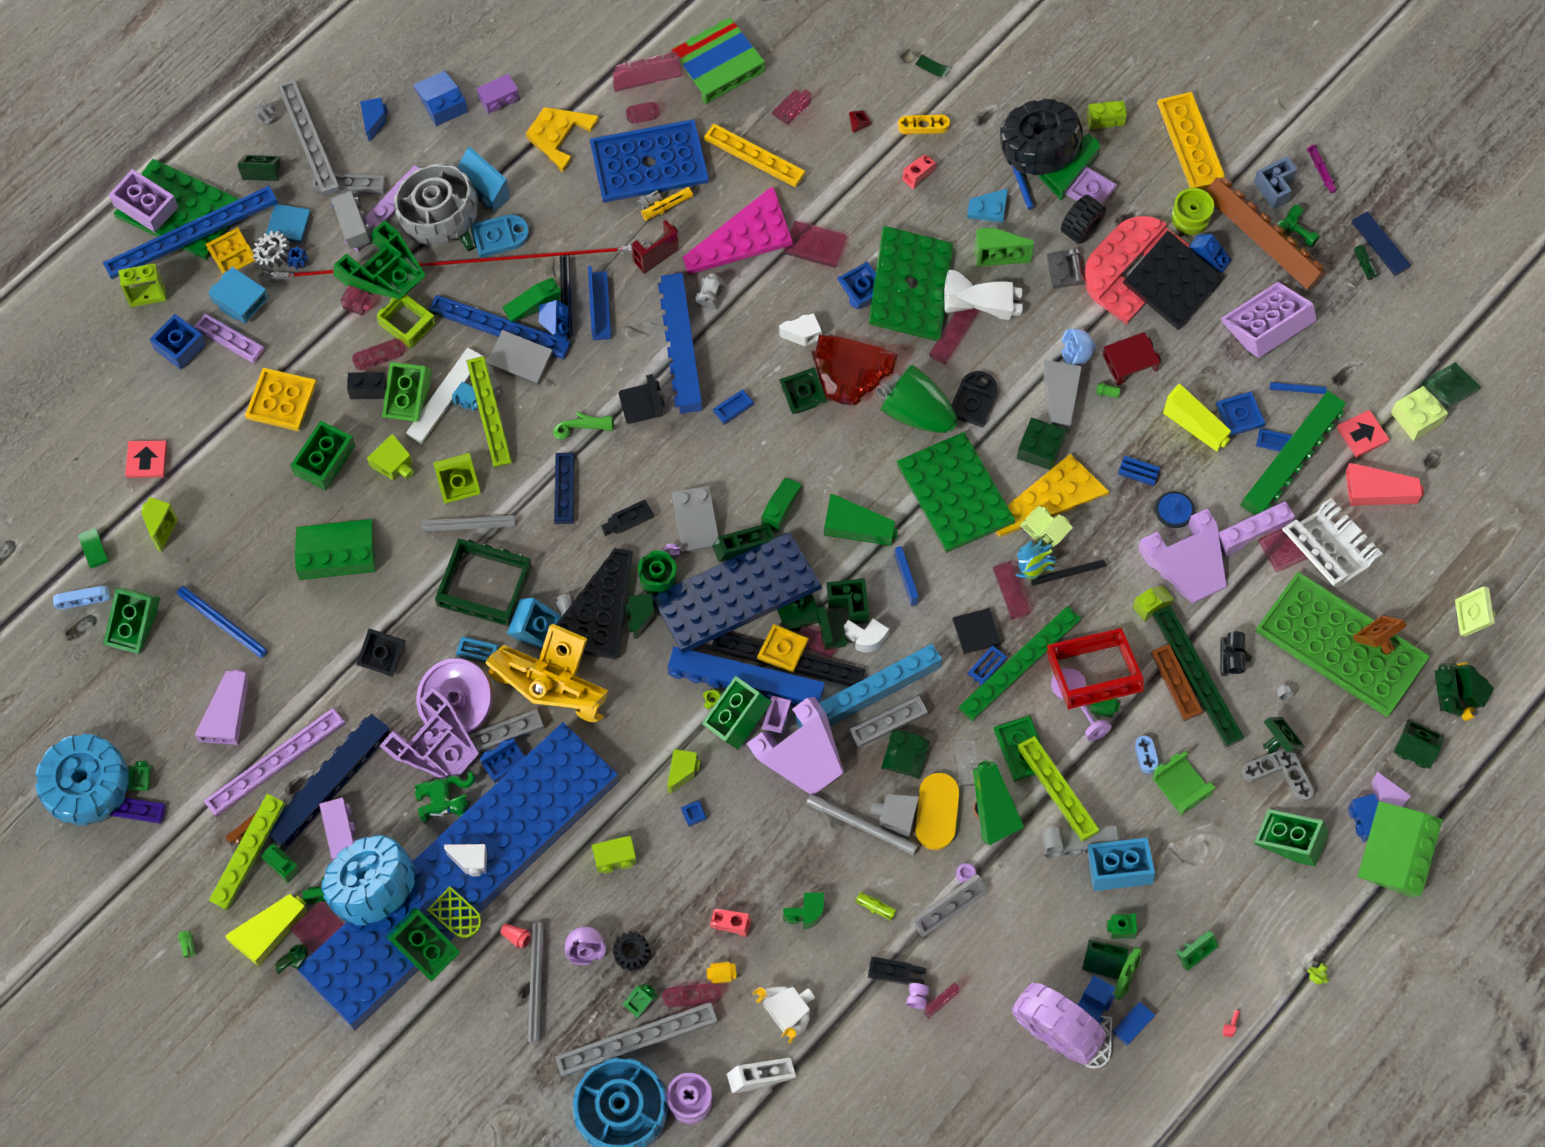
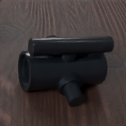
[1220,631,1252,676]

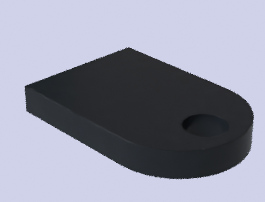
[952,371,997,428]

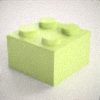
[1391,385,1448,441]

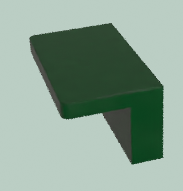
[817,606,847,650]
[1082,939,1128,979]

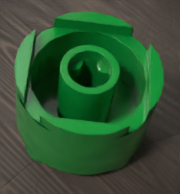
[638,550,677,594]

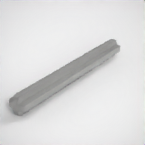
[421,515,516,532]

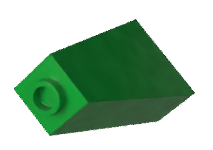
[1038,133,1101,201]
[824,494,898,546]
[973,760,1024,845]

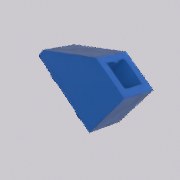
[1188,234,1232,273]
[539,300,568,341]
[1348,794,1378,842]

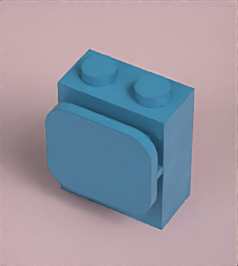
[208,267,269,324]

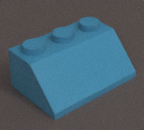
[457,147,510,212]
[1088,838,1155,891]

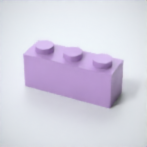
[319,798,357,861]

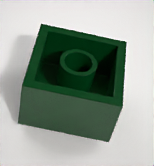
[1017,417,1066,470]

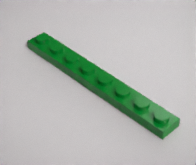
[959,606,1081,722]

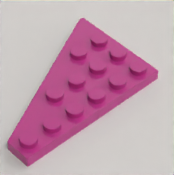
[683,187,793,275]

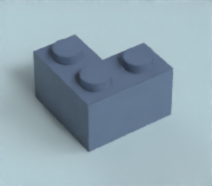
[1254,156,1297,210]

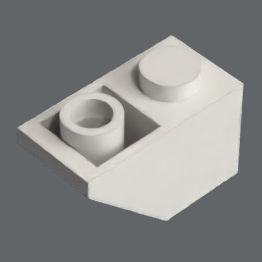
[779,313,822,346]

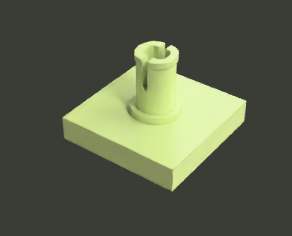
[1455,586,1496,637]

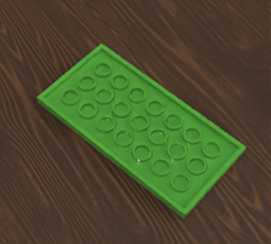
[1255,572,1430,718]

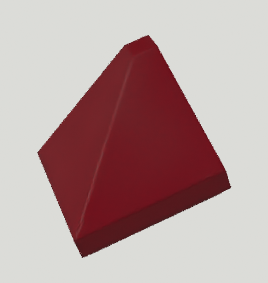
[849,110,872,133]

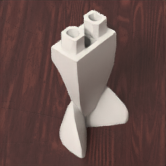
[944,270,1022,320]

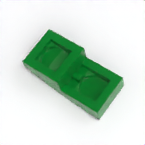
[78,528,109,569]

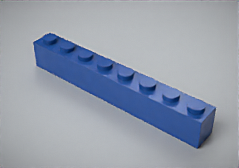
[658,273,702,414]
[667,646,825,706]

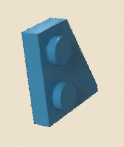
[967,189,1008,223]

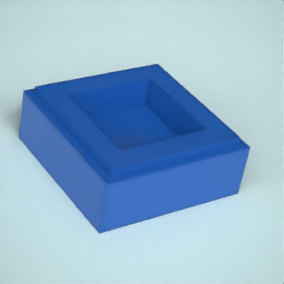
[681,800,707,827]

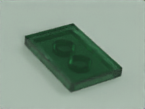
[1421,362,1482,409]

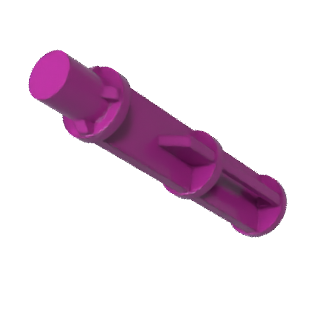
[1307,145,1337,193]

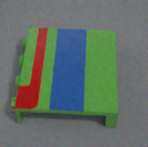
[671,18,765,105]

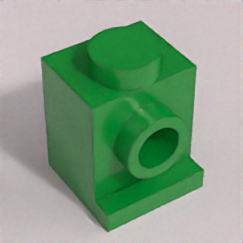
[1106,913,1137,939]

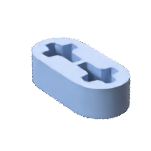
[1135,736,1158,774]

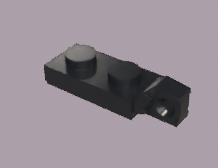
[601,500,654,536]

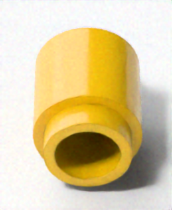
[706,962,736,984]

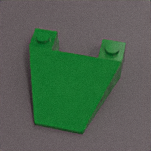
[334,220,426,300]

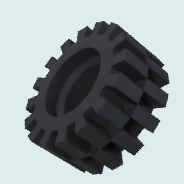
[613,931,650,971]

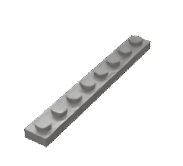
[278,79,340,196]
[555,1002,718,1077]

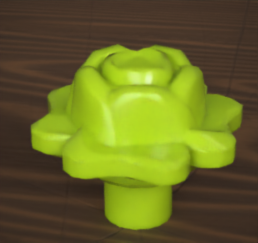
[1308,963,1330,985]

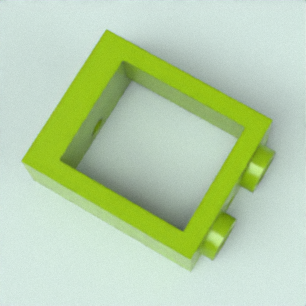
[118,263,167,307]
[376,295,436,349]

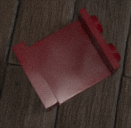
[631,220,679,274]
[1102,332,1161,386]

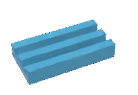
[456,636,499,663]

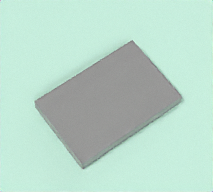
[487,330,553,384]

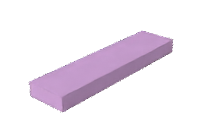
[194,313,265,364]

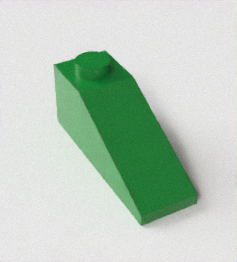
[503,277,561,323]
[761,477,802,533]

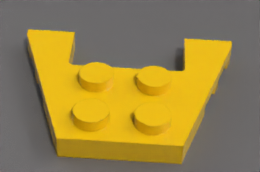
[526,107,599,172]

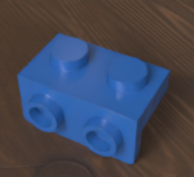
[480,738,525,783]

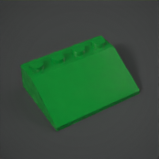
[295,519,376,580]

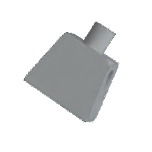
[870,794,919,838]

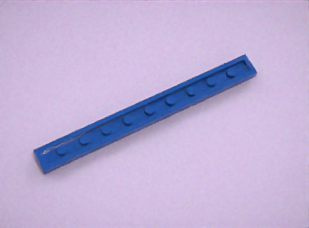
[103,186,278,280]

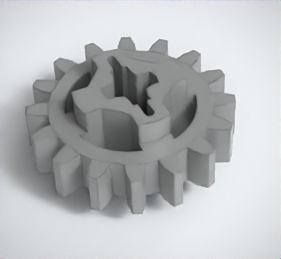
[252,231,291,269]

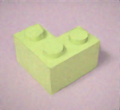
[1020,505,1073,551]

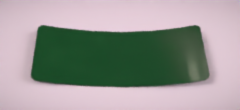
[915,54,950,77]

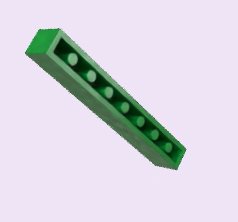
[1240,391,1346,516]

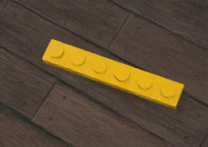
[704,124,805,188]

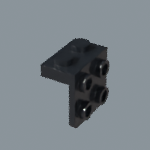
[619,374,665,424]

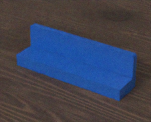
[588,266,611,340]

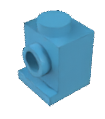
[452,381,478,411]

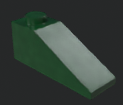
[712,523,775,562]

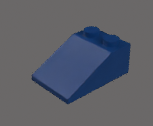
[413,71,468,126]

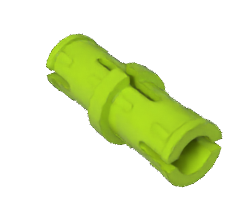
[855,891,897,921]

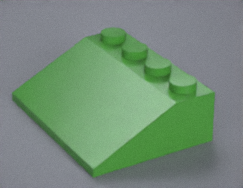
[1357,801,1443,898]

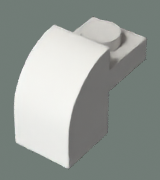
[844,619,889,653]

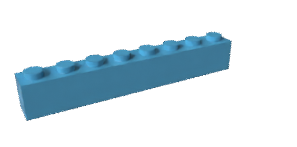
[796,644,942,728]

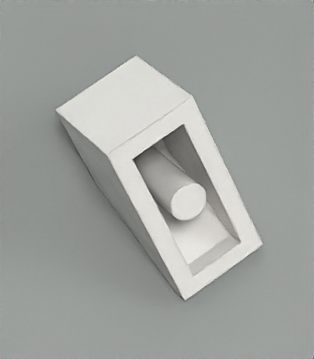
[444,844,487,877]

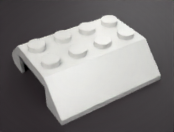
[1282,498,1383,588]

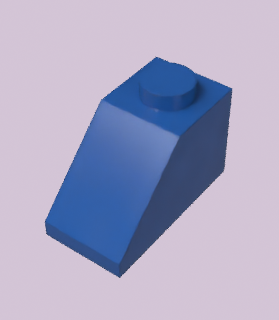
[360,98,388,141]

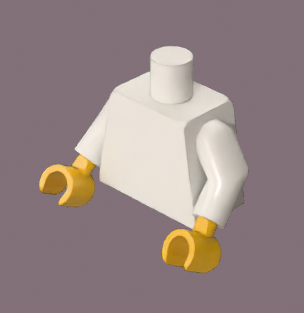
[752,986,815,1044]

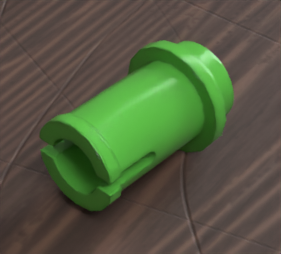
[1096,382,1120,399]
[177,931,196,958]

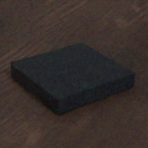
[952,608,1001,654]

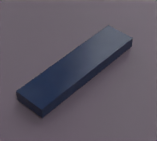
[1352,211,1411,276]
[554,453,575,524]

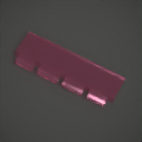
[613,51,682,92]

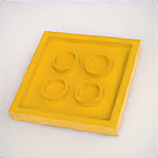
[245,368,317,431]

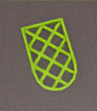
[427,886,481,938]

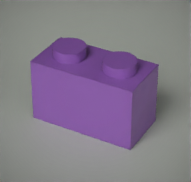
[477,74,519,114]

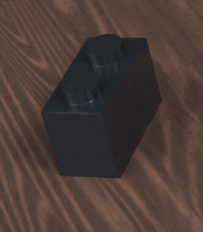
[347,372,387,399]

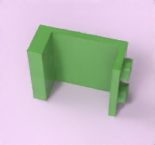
[1152,751,1215,816]

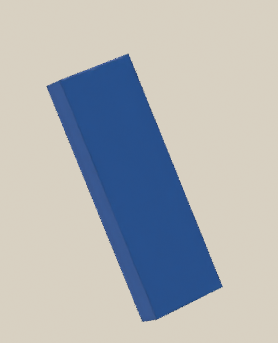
[894,546,919,606]

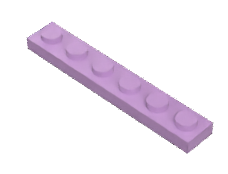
[344,165,420,253]

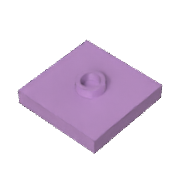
[1066,167,1117,205]

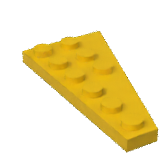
[995,454,1109,537]

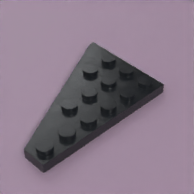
[542,548,633,660]

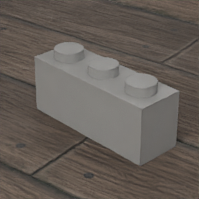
[331,191,371,250]

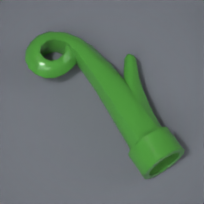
[553,412,614,440]

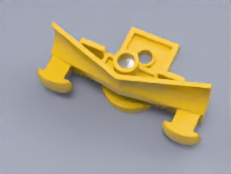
[486,624,608,722]

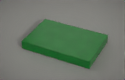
[993,715,1043,782]

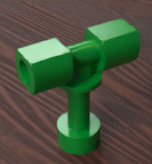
[1277,204,1320,247]

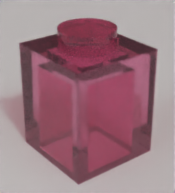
[340,285,371,316]

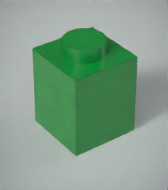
[1090,698,1121,718]

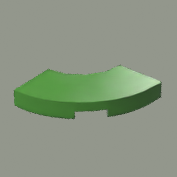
[1114,947,1142,1000]

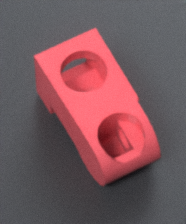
[902,155,937,189]
[710,909,751,937]

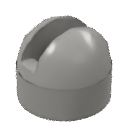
[1277,684,1294,701]

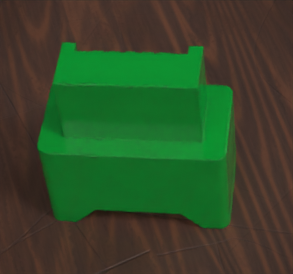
[261,844,300,883]

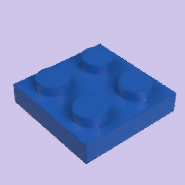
[1216,391,1265,437]

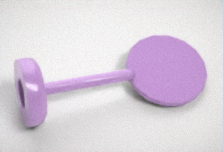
[1051,668,1111,741]

